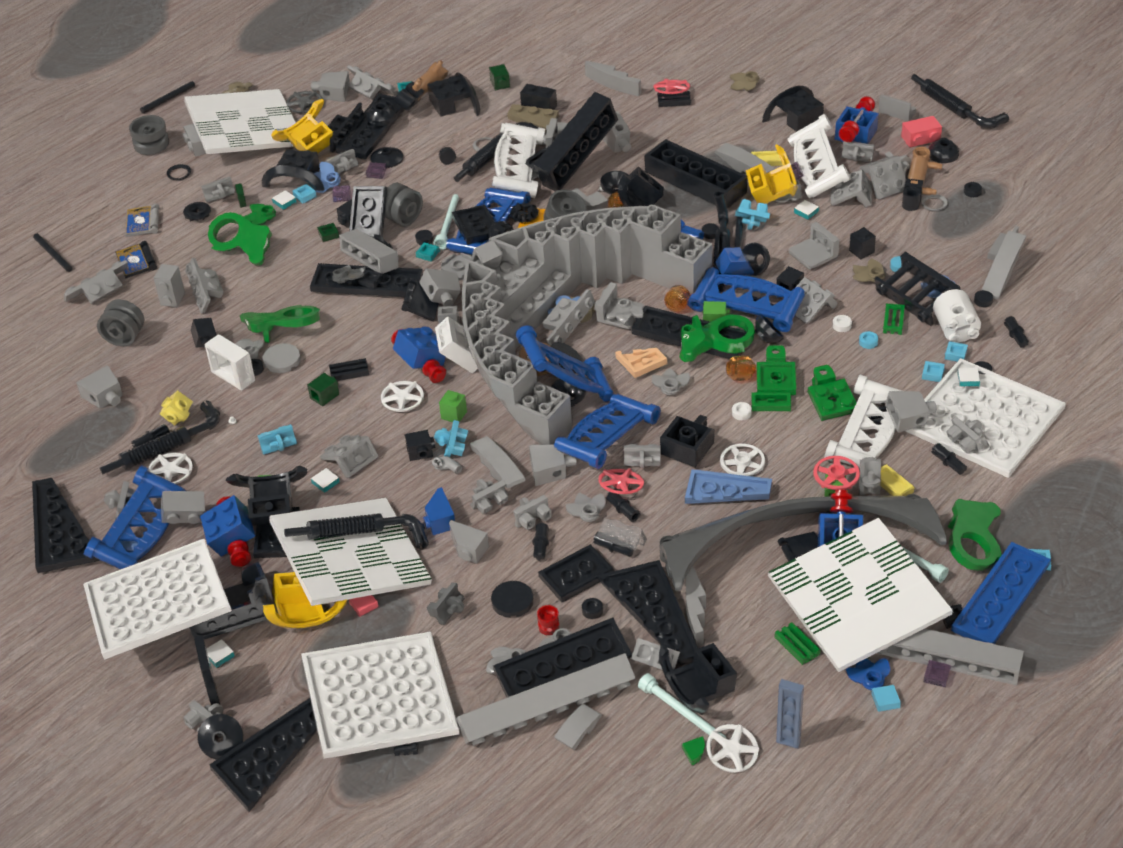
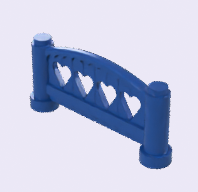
[446,188,531,255]
[687,267,805,332]
[516,325,614,402]
[554,394,661,469]
[84,465,186,570]

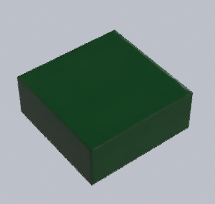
[235,183,247,208]
[317,222,339,242]

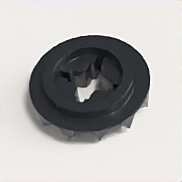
[510,201,538,222]
[183,202,211,222]

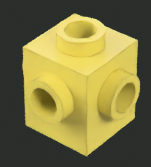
[160,390,193,425]

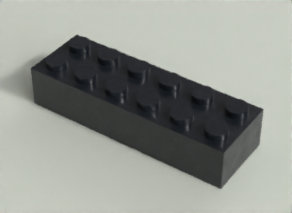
[534,92,618,191]
[644,139,748,209]

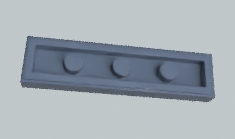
[776,679,804,748]

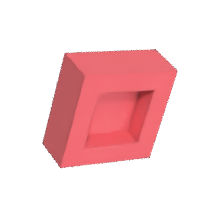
[349,595,378,617]

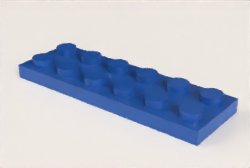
[951,542,1051,644]

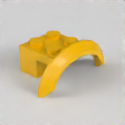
[271,99,333,154]
[746,144,797,204]
[263,572,348,628]

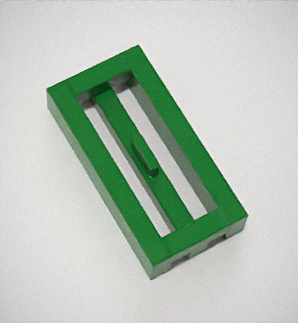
[883,303,905,335]
[751,392,791,411]
[774,622,820,665]

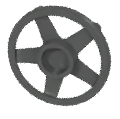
[286,91,322,113]

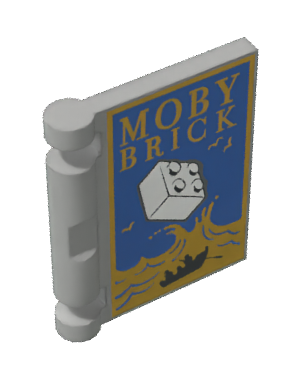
[125,203,159,237]

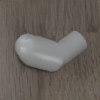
[432,456,462,474]

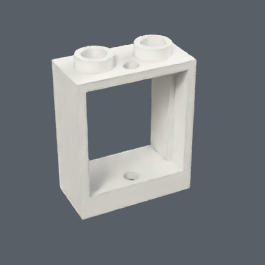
[435,317,478,373]
[205,334,255,391]

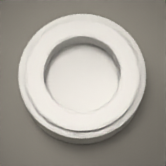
[833,315,852,332]
[732,402,752,421]

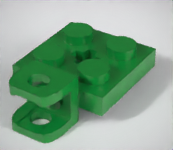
[756,345,796,395]
[807,365,857,421]

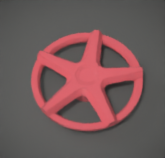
[654,78,690,94]
[813,456,860,490]
[598,468,644,494]

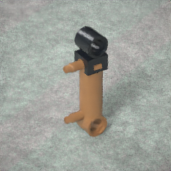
[394,60,449,111]
[902,147,943,211]

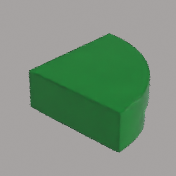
[682,736,705,765]

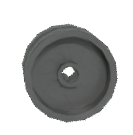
[129,115,169,155]
[385,182,423,227]
[543,189,587,221]
[97,299,145,347]

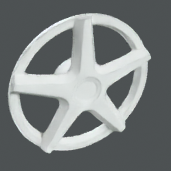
[381,381,424,412]
[720,444,765,476]
[149,453,193,484]
[707,724,759,773]

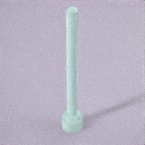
[434,194,459,250]
[902,547,949,583]
[638,673,727,742]

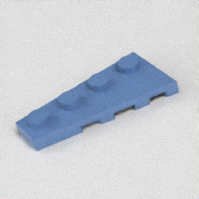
[685,469,772,504]

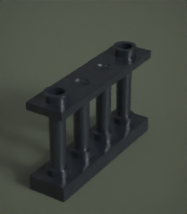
[874,251,961,326]

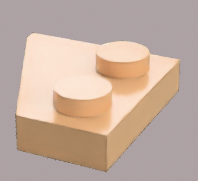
[615,348,667,378]

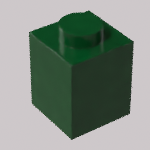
[489,64,510,91]
[307,373,339,406]

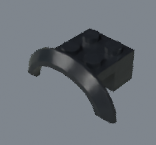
[427,72,481,117]
[762,85,824,132]
[262,149,325,191]
[618,166,670,211]
[226,466,307,526]
[659,643,737,713]

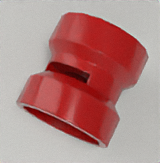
[537,605,560,635]

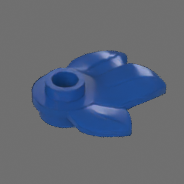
[846,658,890,690]

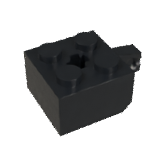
[660,414,715,468]

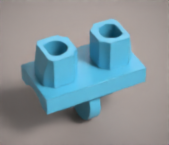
[735,199,770,230]
[434,420,468,457]
[258,424,297,455]

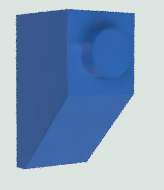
[716,247,754,275]
[423,487,455,535]

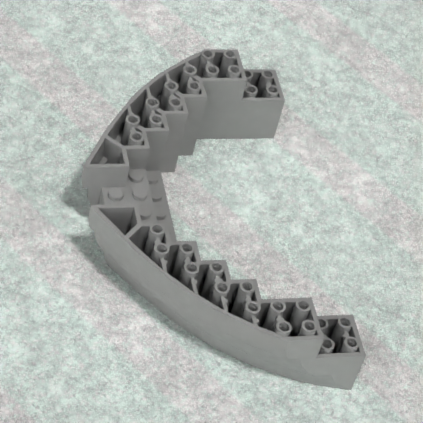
[462,205,712,445]

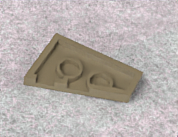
[507,104,559,133]

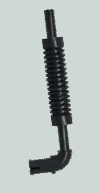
[911,74,1009,128]
[454,122,545,182]
[713,190,731,291]
[99,400,220,475]
[284,513,429,549]

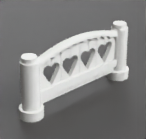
[788,114,851,198]
[492,122,545,198]
[824,375,902,468]

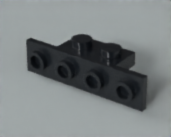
[328,102,364,153]

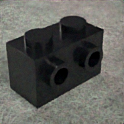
[520,84,557,110]

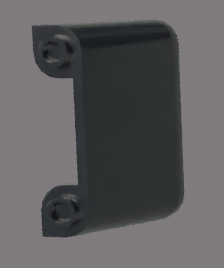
[189,562,274,640]

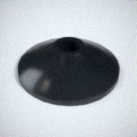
[370,147,403,168]
[197,714,244,760]

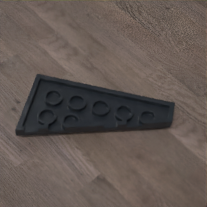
[32,478,100,573]
[599,560,698,665]
[209,698,317,812]

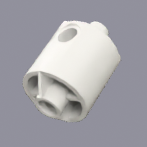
[933,289,981,343]

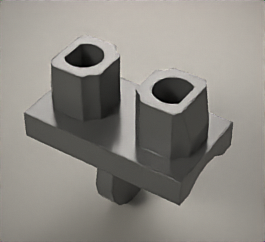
[427,582,465,625]

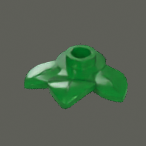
[243,204,276,225]

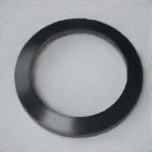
[166,164,191,180]

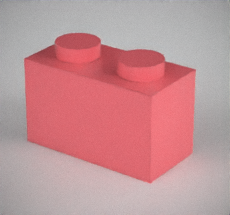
[901,116,942,148]

